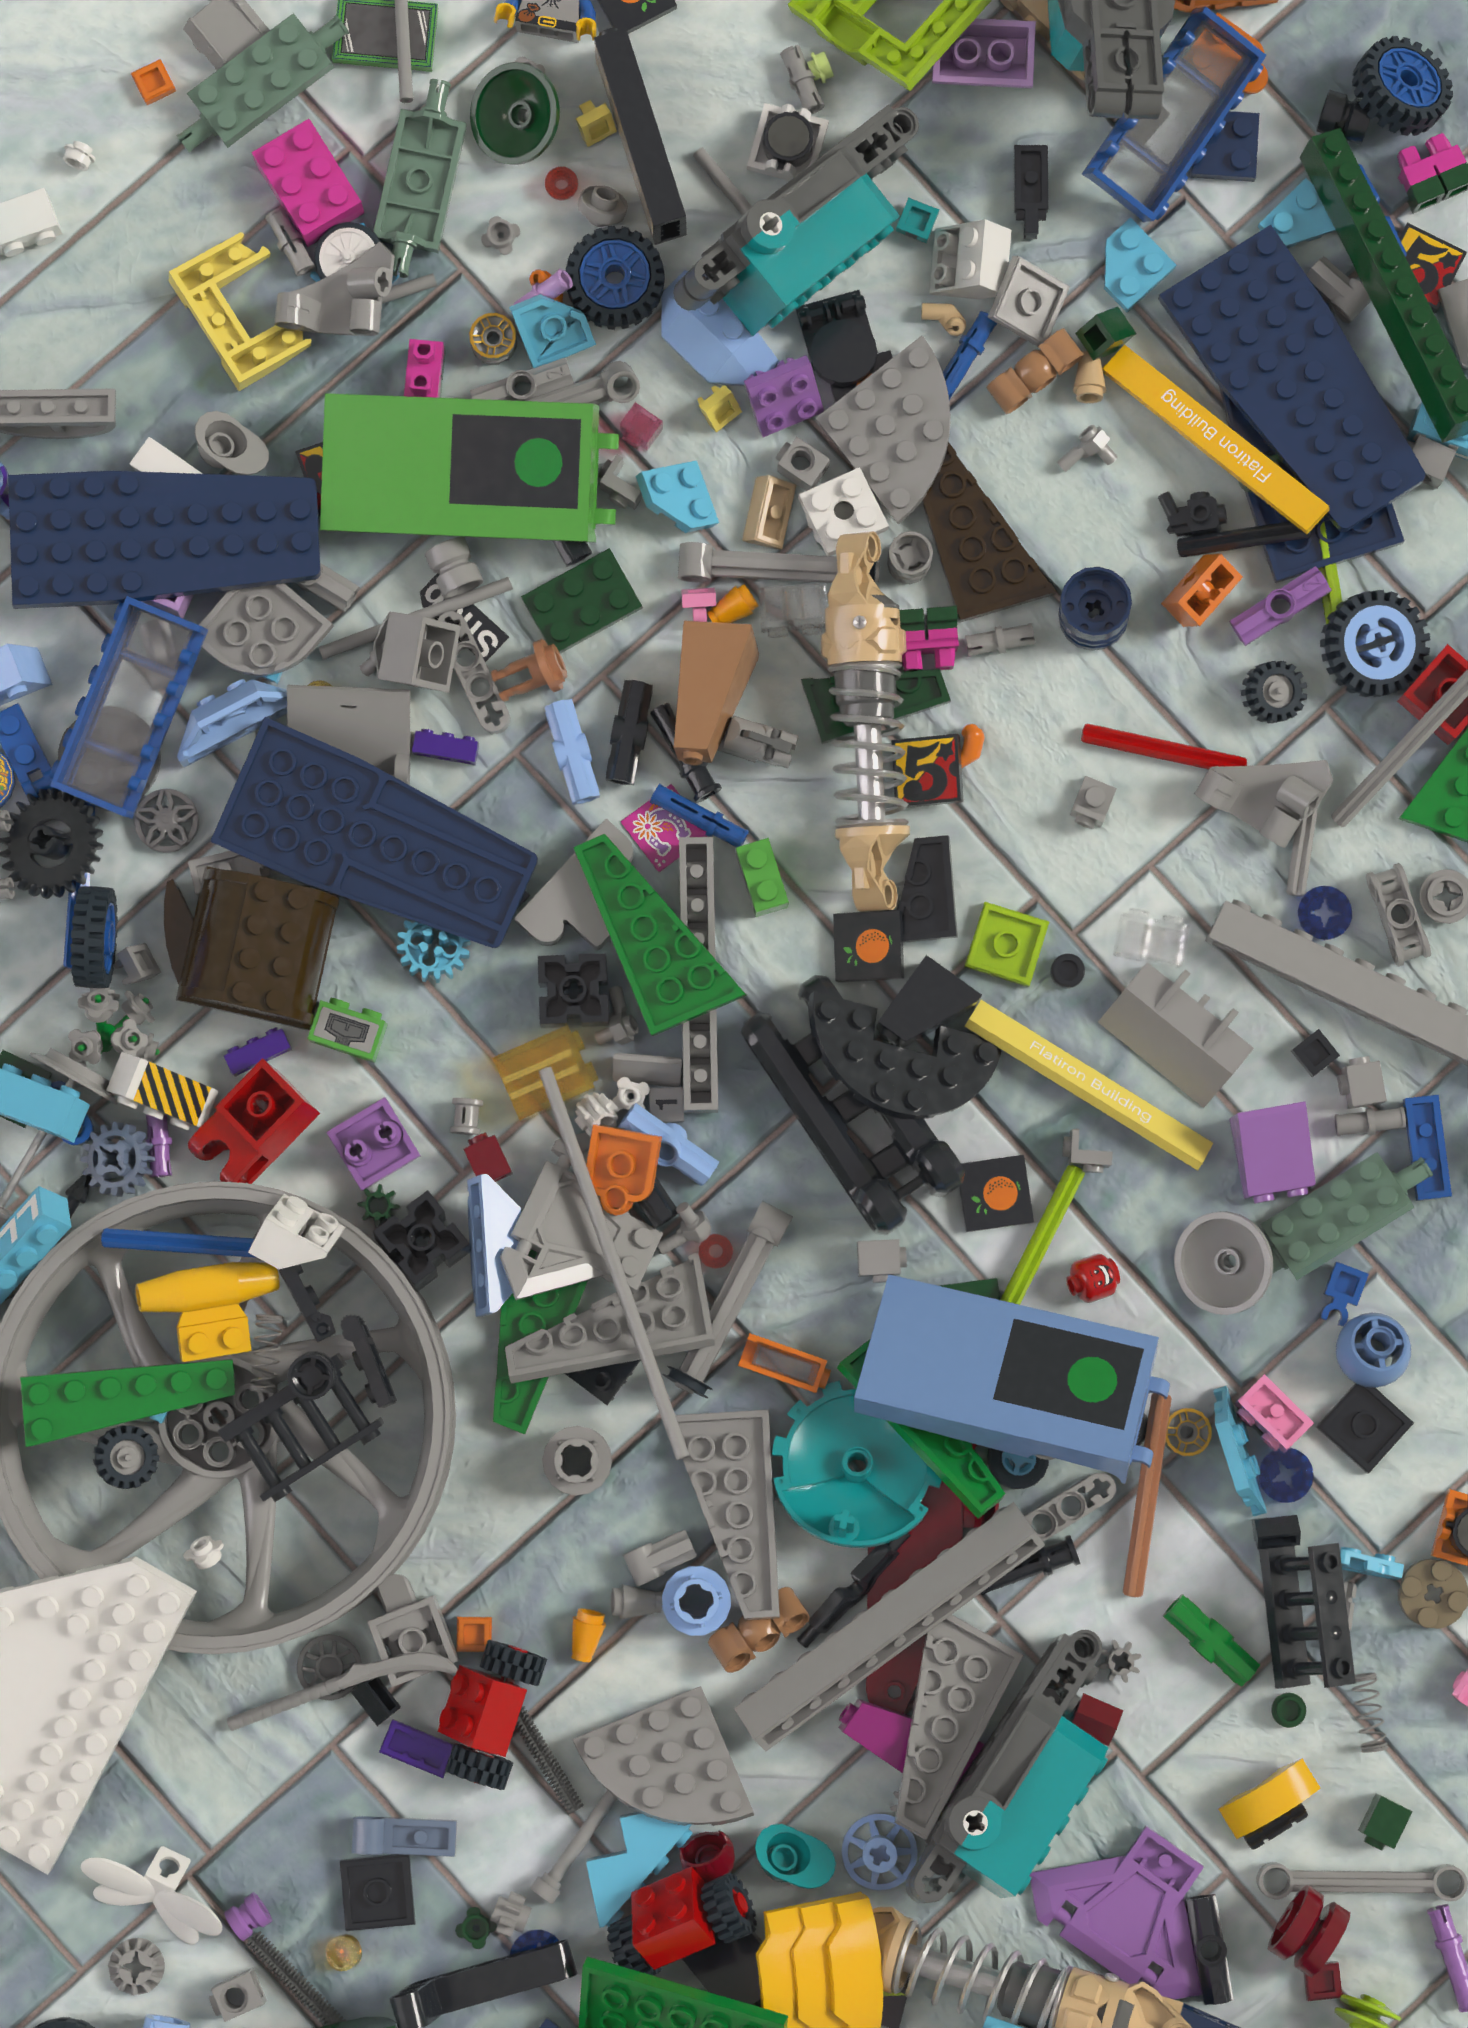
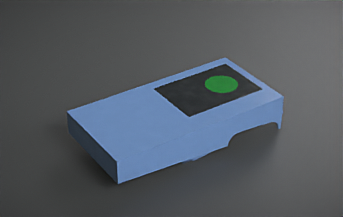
[854,1274,1170,1484]

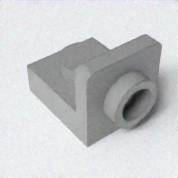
[1070,776,1117,829]

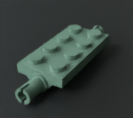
[176,13,349,153]
[373,79,467,278]
[1260,1152,1433,1280]

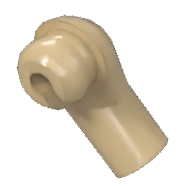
[921,303,966,336]

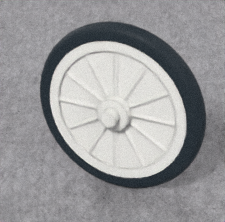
[314,222,380,280]

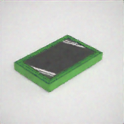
[332,0,438,72]

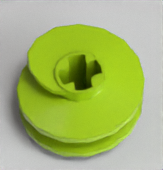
[1334,1994,1402,2028]

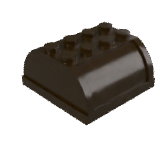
[176,866,340,1031]

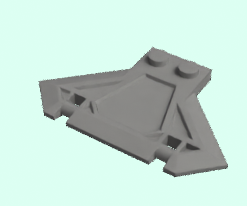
[500,1132,663,1300]

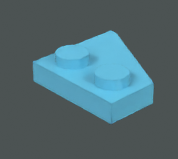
[1258,178,1336,248]

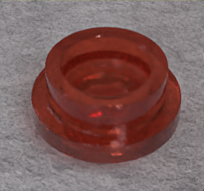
[545,167,578,201]
[699,1234,733,1269]

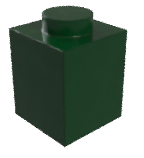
[1075,306,1137,361]
[1358,1793,1413,1851]

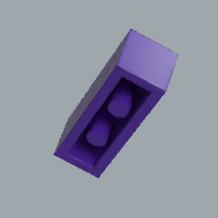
[412,729,479,766]
[224,1027,292,1077]

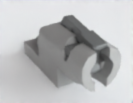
[718,716,799,769]

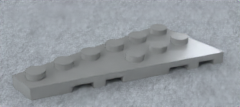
[505,1252,715,1383]
[675,1410,780,1620]
[895,1615,1024,1840]

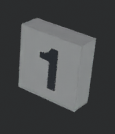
[649,1087,684,1123]

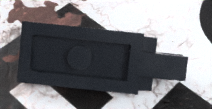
[1014,145,1048,239]
[278,1264,336,1343]

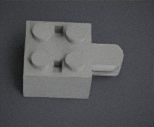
[367,1574,460,1687]

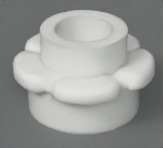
[63,141,95,171]

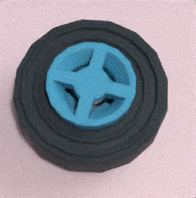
[987,1448,1049,1489]

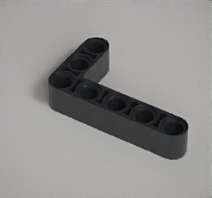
[390,1939,578,2028]

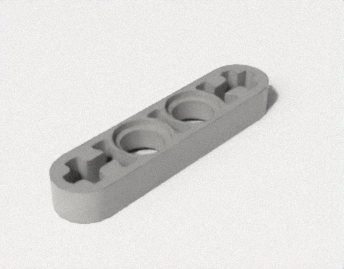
[438,611,511,734]
[1024,1473,1116,1542]

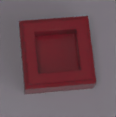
[1303,1961,1342,2001]

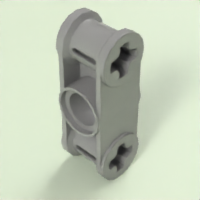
[1366,863,1431,967]

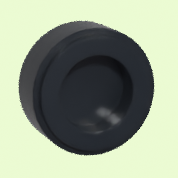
[1050,954,1085,989]

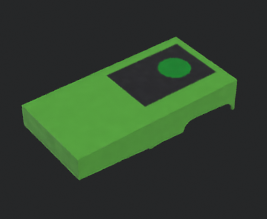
[320,393,619,543]

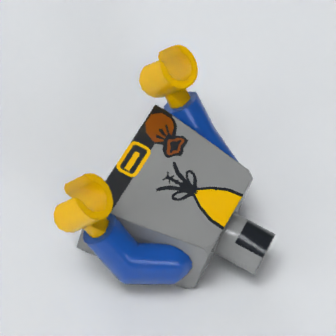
[494,0,596,43]

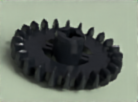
[0,788,104,899]

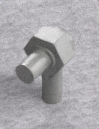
[1057,425,1117,472]
[595,986,639,1045]
[658,1202,711,1255]

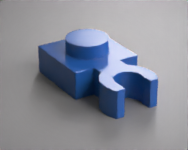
[1320,1262,1369,1327]

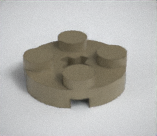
[1398,1559,1468,1629]

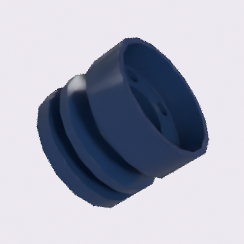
[1058,567,1132,651]

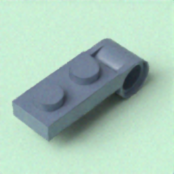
[352,1816,457,1857]

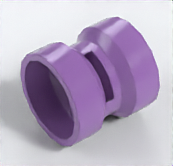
[224,1892,272,1941]

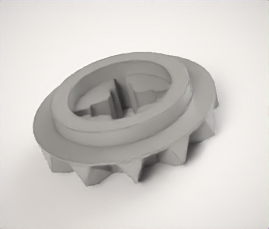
[1419,869,1468,924]
[108,1938,165,1996]

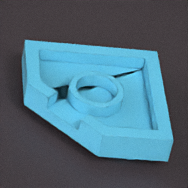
[1104,217,1176,313]
[509,294,596,368]
[635,460,719,533]

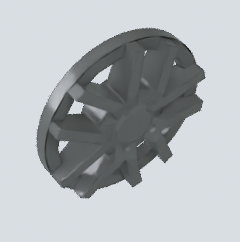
[297,1635,362,1700]

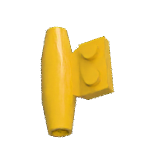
[135,1262,280,1362]

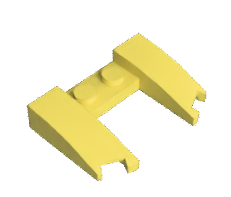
[168,232,311,391]

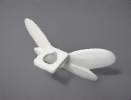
[81,1846,222,1945]

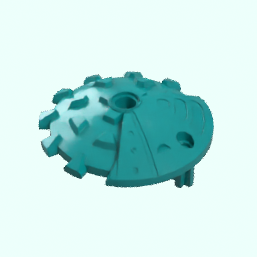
[772,1380,942,1548]

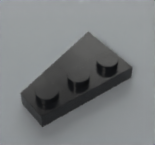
[897,835,958,943]

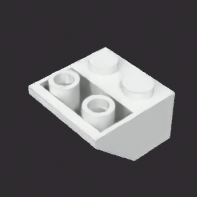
[929,219,1012,299]
[248,1194,346,1269]

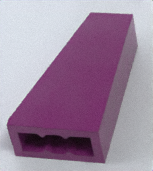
[838,1699,984,1795]

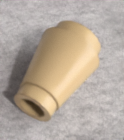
[1073,351,1106,403]

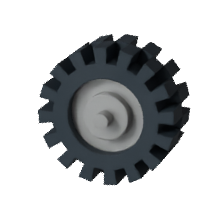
[1241,661,1308,723]
[93,1425,160,1489]

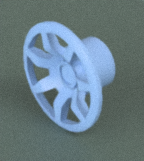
[842,1814,917,1890]

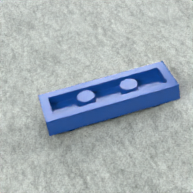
[1403,1095,1452,1201]

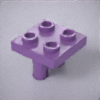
[744,355,824,437]
[326,1097,421,1191]

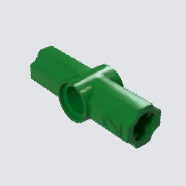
[1163,1594,1260,1687]

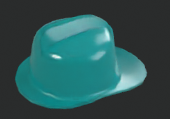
[755,1824,836,1889]

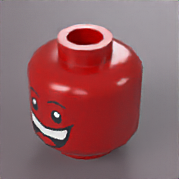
[1066,1253,1120,1303]

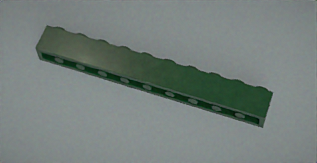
[1299,128,1468,443]

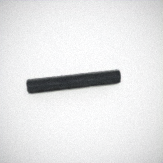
[1177,521,1311,557]

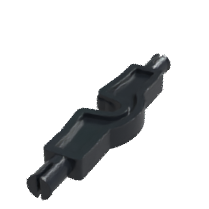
[796,1532,911,1648]

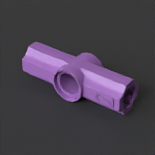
[1229,566,1332,646]

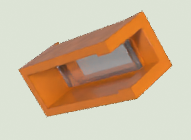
[738,1333,831,1394]

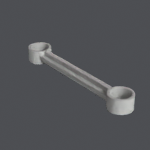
[1256,1862,1468,1901]

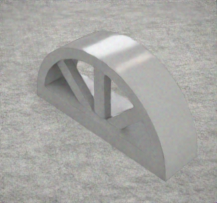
[0,389,116,439]

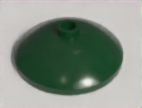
[470,62,560,165]

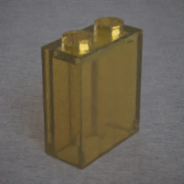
[492,1025,599,1123]

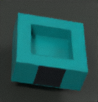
[896,197,940,244]

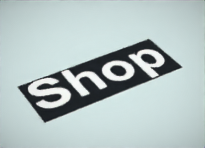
[420,573,509,662]

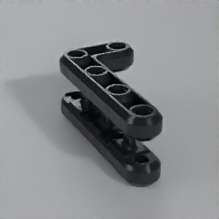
[741,975,965,1235]

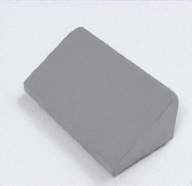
[613,1053,682,1087]

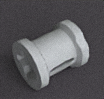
[450,1098,483,1135]

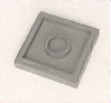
[988,256,1070,347]

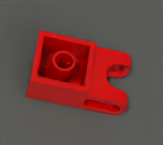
[188,1058,320,1184]

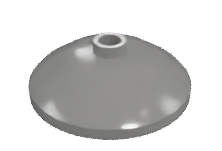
[1174,1211,1273,1315]

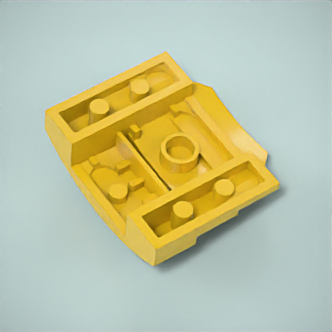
[756,1892,883,2028]

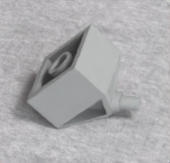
[360,611,461,693]

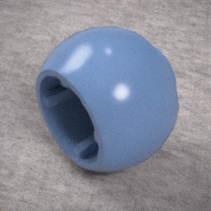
[1336,1312,1411,1388]

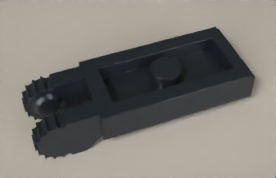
[340,1314,397,1408]

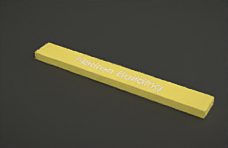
[964,1000,1213,1171]

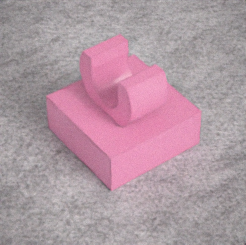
[681,587,716,622]

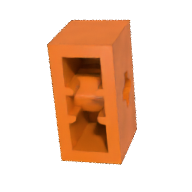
[1161,553,1243,627]

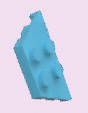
[1213,1386,1267,1517]

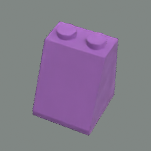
[1229,1101,1316,1204]

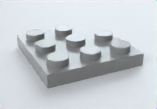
[190,584,334,676]

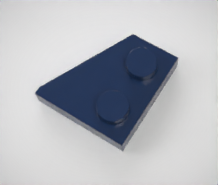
[1191,111,1260,182]

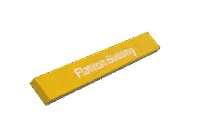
[1102,344,1329,535]

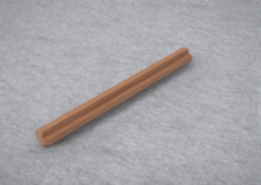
[1123,1393,1172,1597]

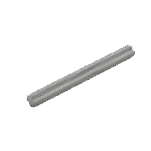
[1331,670,1468,827]

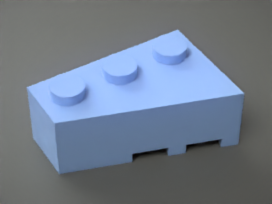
[0,644,53,706]

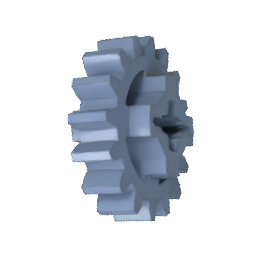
[80,1122,155,1197]

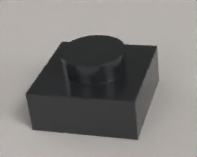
[1291,1029,1340,1077]

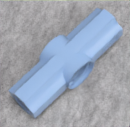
[545,699,600,805]
[618,1103,719,1186]

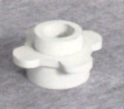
[612,1077,650,1110]
[183,1536,224,1569]

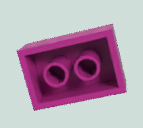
[252,119,365,247]

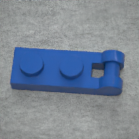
[0,703,53,798]

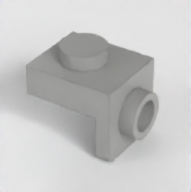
[598,454,642,510]
[1062,1129,1113,1173]

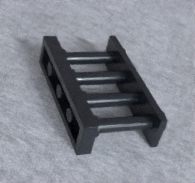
[218,1353,384,1502]
[1259,1543,1356,1689]

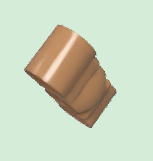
[986,328,1084,414]
[708,1587,810,1673]

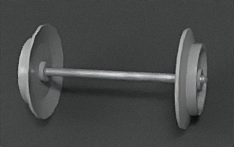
[0,1048,118,1228]

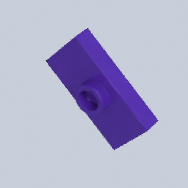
[379,1719,454,1778]

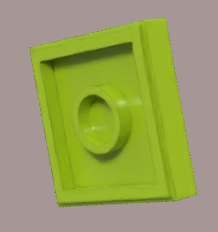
[964,902,1049,987]

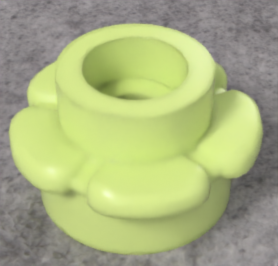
[807,51,834,83]

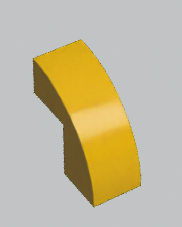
[1218,1758,1320,1839]

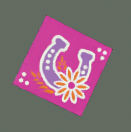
[621,783,707,872]

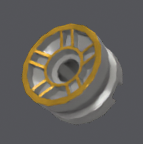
[469,313,517,365]
[1165,1408,1212,1456]

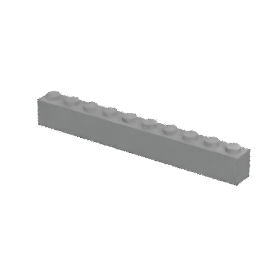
[1205,899,1468,1066]
[734,1502,1045,1751]

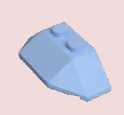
[661,270,779,385]
[177,679,287,768]
[467,1174,521,1317]

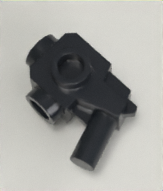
[1158,491,1227,537]

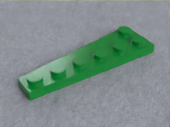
[837,1339,1006,1519]
[20,1359,235,1447]

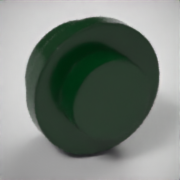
[1271,1693,1306,1728]

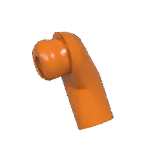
[961,724,985,768]

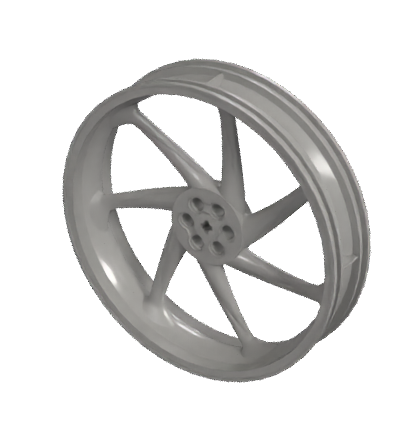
[0,1181,456,1654]

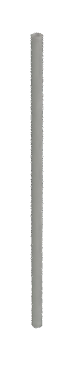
[538,1067,690,1460]

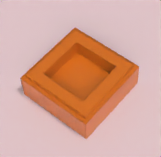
[131,59,176,106]
[456,1617,492,1652]

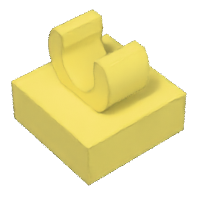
[576,100,617,147]
[697,385,742,433]

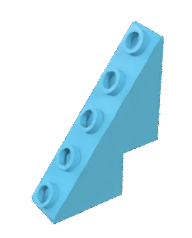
[586,1812,693,1928]

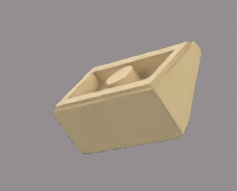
[742,475,796,550]

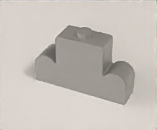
[514,819,634,950]

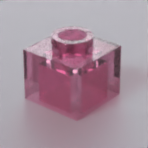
[620,402,663,451]

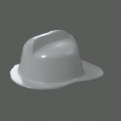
[194,411,269,475]

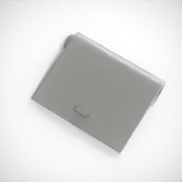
[287,685,410,785]

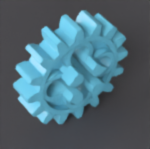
[397,920,471,983]

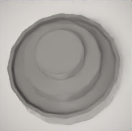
[577,186,628,227]

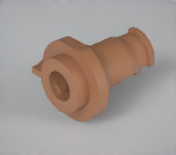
[491,639,567,702]

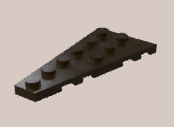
[922,442,1057,623]

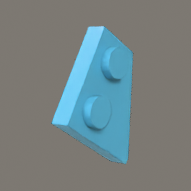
[1340,1547,1404,1580]

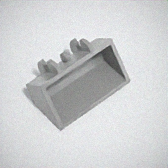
[1098,962,1254,1108]

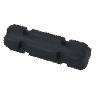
[1243,1803,1308,1850]

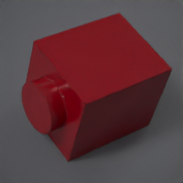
[463,1132,513,1182]

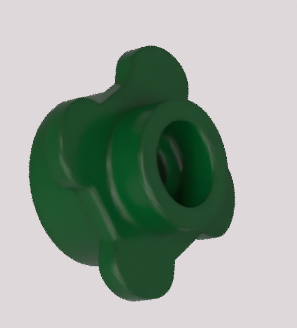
[455,1907,497,1949]

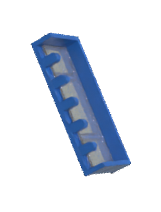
[1082,6,1267,222]
[50,596,208,819]

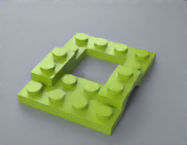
[787,0,992,91]

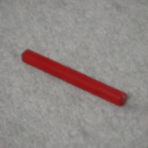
[1081,724,1247,770]

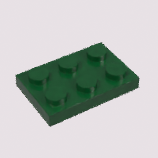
[521,548,643,654]

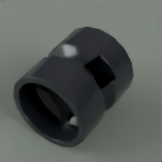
[1316,89,1371,145]
[287,1351,337,1400]

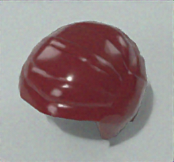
[679,1830,735,1883]

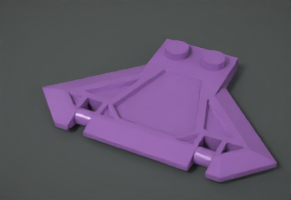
[1029,1825,1204,1999]

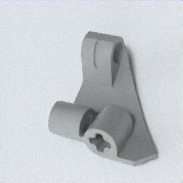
[275,242,395,336]
[1194,760,1333,848]

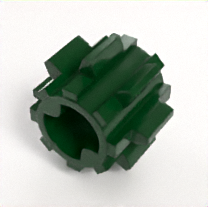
[357,1184,401,1228]

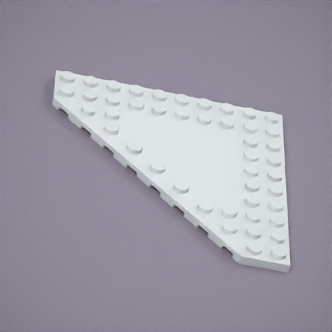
[0,1556,197,1875]

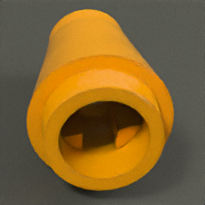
[707,584,759,623]
[571,1608,606,1662]

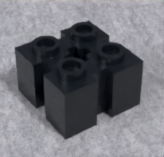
[538,953,609,1028]
[373,1190,471,1292]

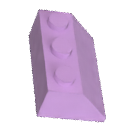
[932,18,1036,88]

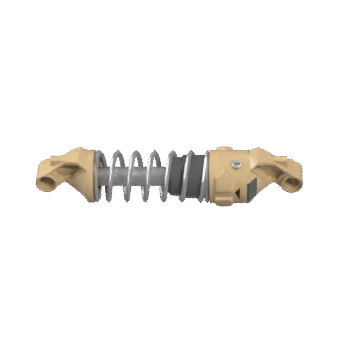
[821,531,910,912]
[872,1907,1192,2028]

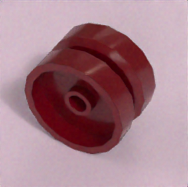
[1267,1885,1351,1977]

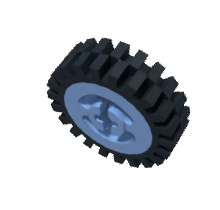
[1320,590,1430,697]

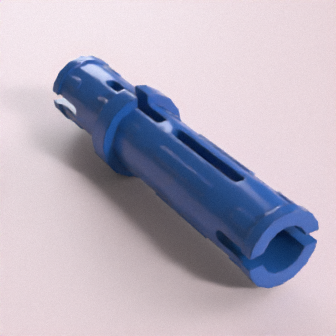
[943,311,998,400]
[650,783,749,847]

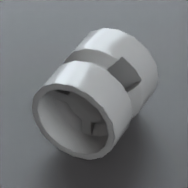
[887,531,933,584]
[425,537,483,599]

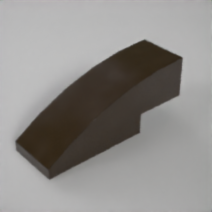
[164,879,194,985]

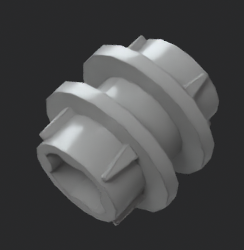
[542,1426,612,1496]

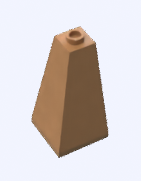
[674,621,759,765]

